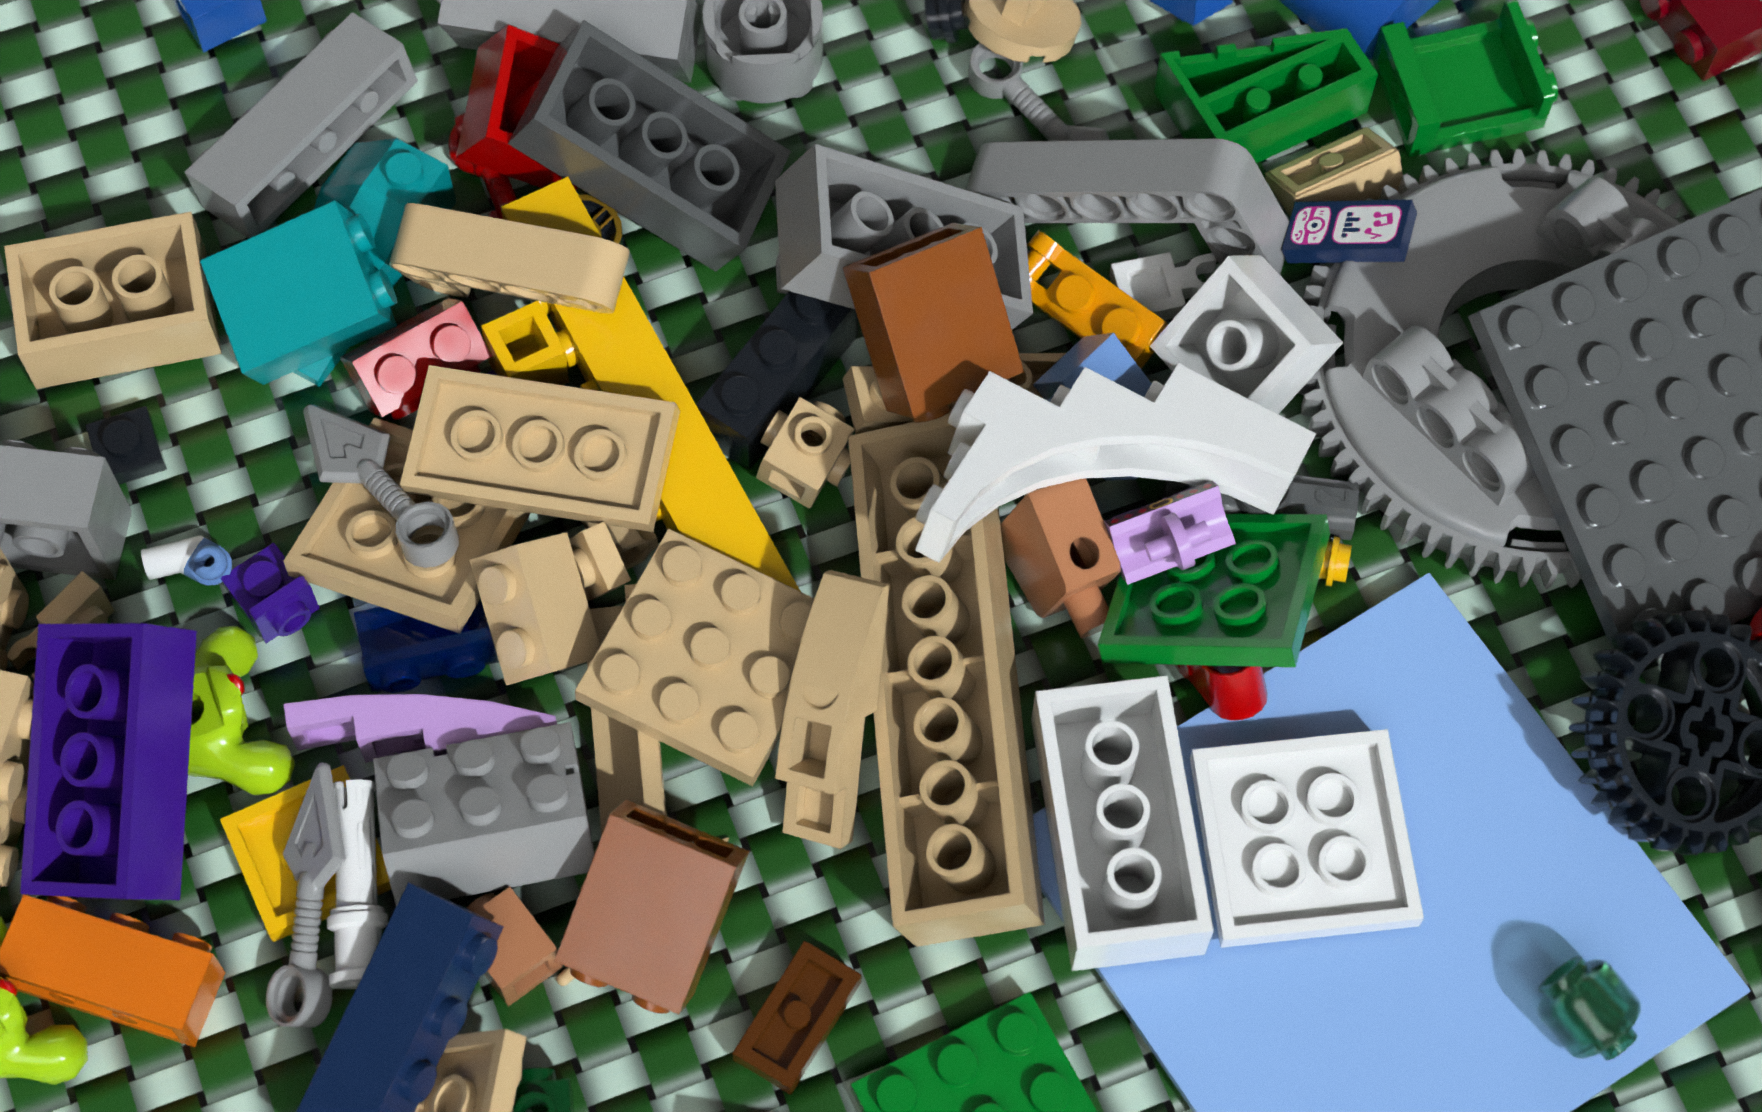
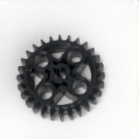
[1568,610,1762,855]

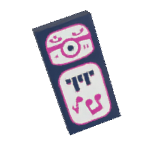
[1282,199,1417,263]

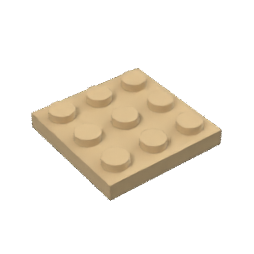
[284,417,530,634]
[575,528,814,786]

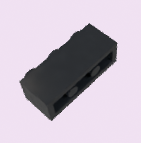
[696,291,858,470]

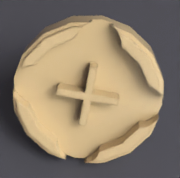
[963,0,1081,63]

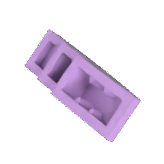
[284,694,557,763]

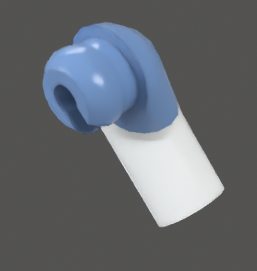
[141,536,232,586]

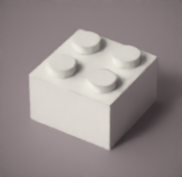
[1150,255,1343,414]

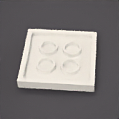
[1190,729,1424,948]

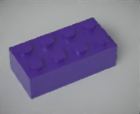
[20,623,197,900]

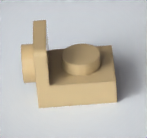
[569,521,631,602]

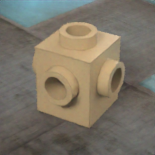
[756,397,855,509]

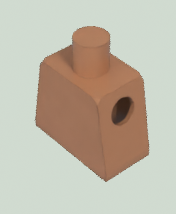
[1000,478,1121,638]

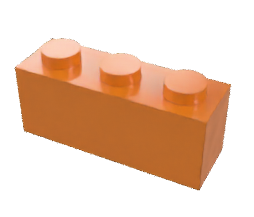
[0,894,226,1047]

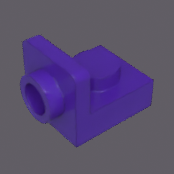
[221,543,320,644]

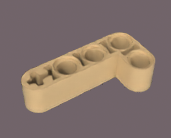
[389,203,630,313]

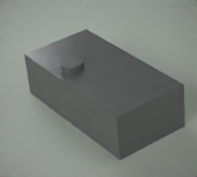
[508,20,791,272]

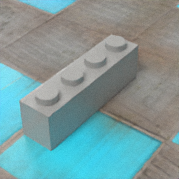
[185,12,418,239]

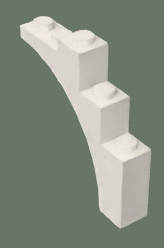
[915,363,1316,563]

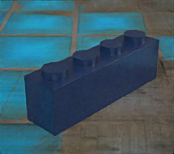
[296,882,504,1112]

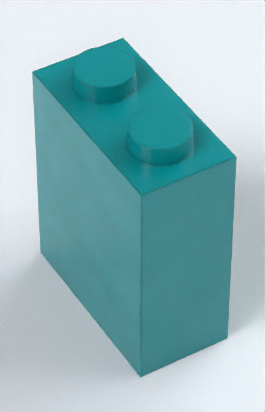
[200,200,397,385]

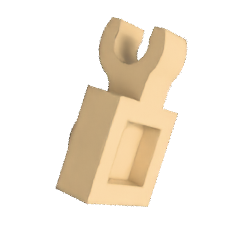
[7,571,115,681]

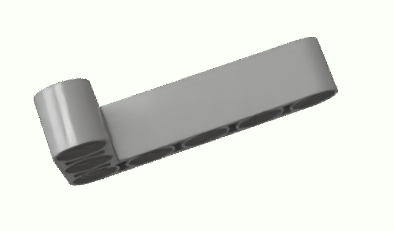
[966,139,1289,275]

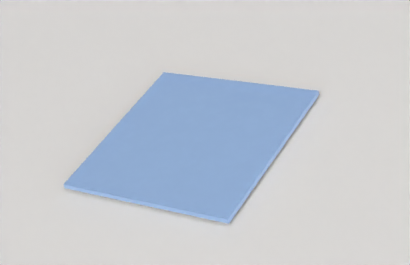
[1033,573,1751,1112]

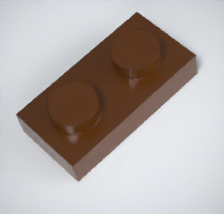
[732,941,862,1095]

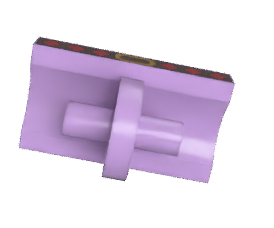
[1104,480,1236,585]

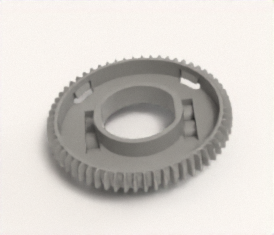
[1298,149,1695,589]

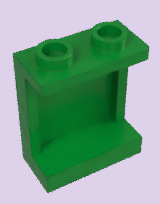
[1372,0,1558,157]

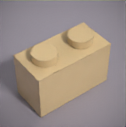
[469,532,600,686]

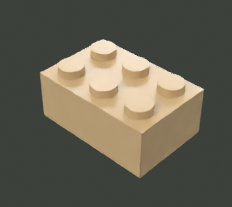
[4,212,222,389]

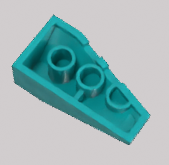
[293,138,456,387]

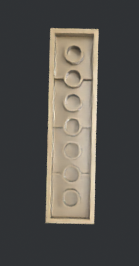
[848,414,1045,947]

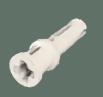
[327,779,389,989]

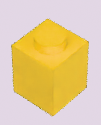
[481,300,569,385]

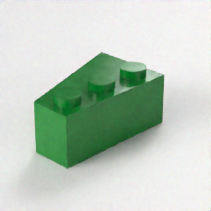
[1154,28,1378,163]

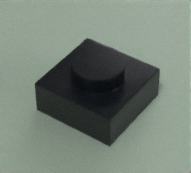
[85,406,167,485]

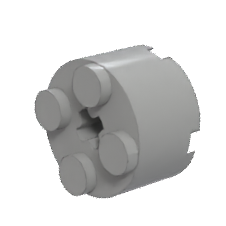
[703,0,823,103]

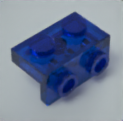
[354,599,499,693]

